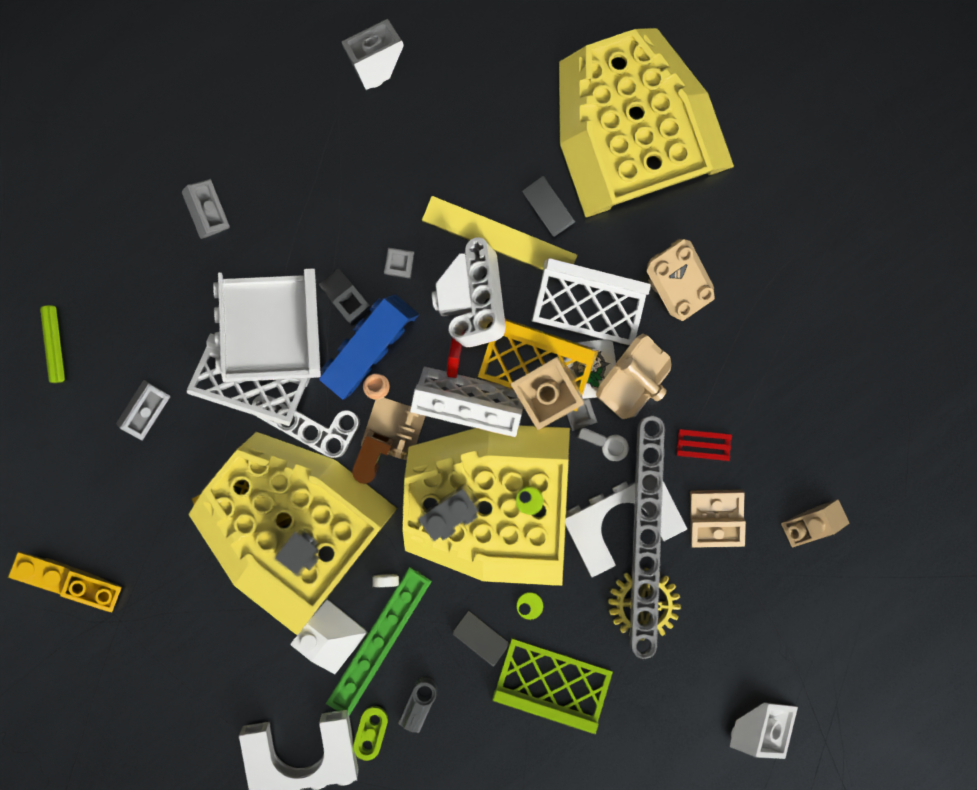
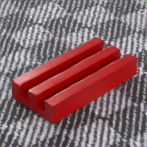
[676,429,732,461]

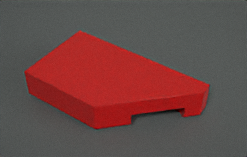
[447,331,464,378]

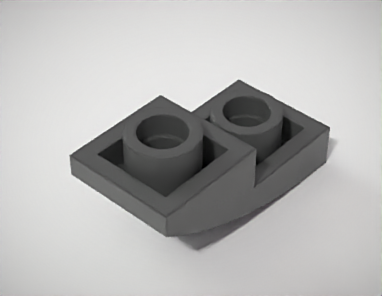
[522,176,575,237]

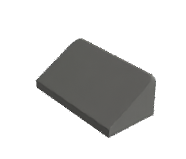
[452,611,510,667]

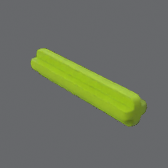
[40,305,65,383]

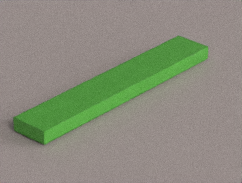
[326,567,432,715]

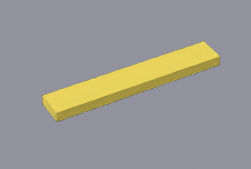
[422,196,577,270]

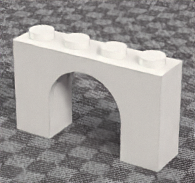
[565,475,687,577]
[239,710,358,790]

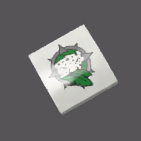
[563,339,616,399]

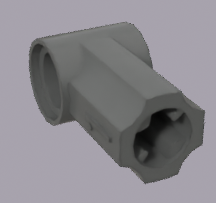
[398,677,437,733]

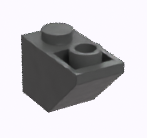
[318,268,371,325]

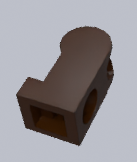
[352,430,394,484]

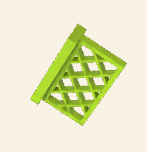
[492,639,613,734]

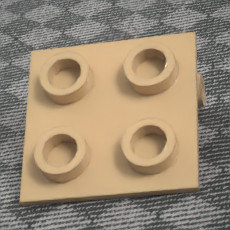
[361,398,425,460]

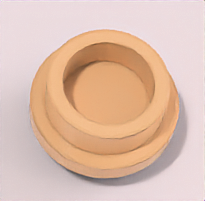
[363,373,390,400]

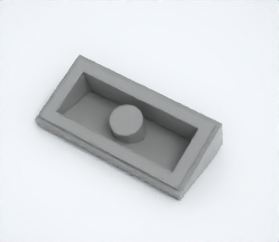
[182,179,230,239]
[116,380,170,440]

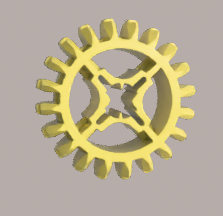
[608,568,681,641]

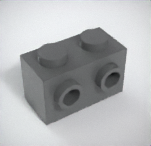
[418,483,481,542]
[274,532,320,577]

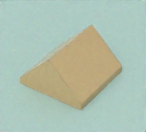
[511,357,584,430]

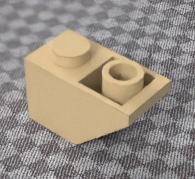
[781,499,849,547]

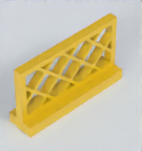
[478,319,599,411]

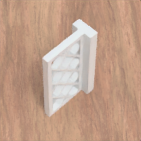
[532,258,651,346]
[187,333,310,426]
[411,366,523,437]

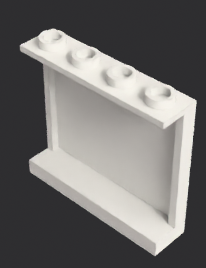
[213,268,321,382]

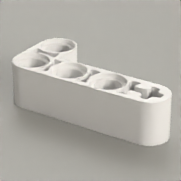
[449,237,506,347]
[252,395,360,458]

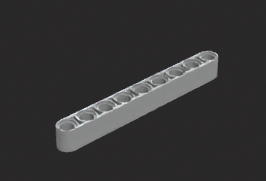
[630,416,665,659]

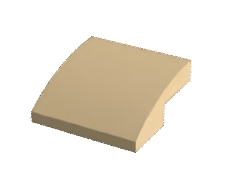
[690,490,746,547]

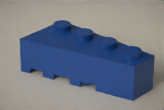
[319,294,420,400]

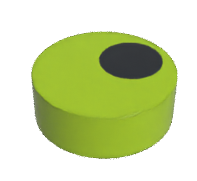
[516,486,544,515]
[517,592,543,620]

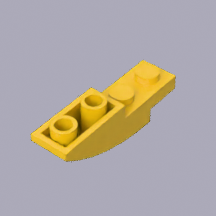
[8,551,121,613]

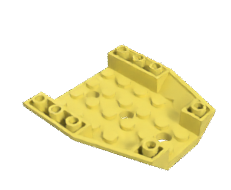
[559,28,734,218]
[403,425,570,586]
[189,432,397,635]

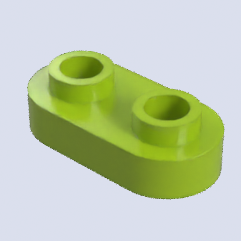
[353,706,388,761]

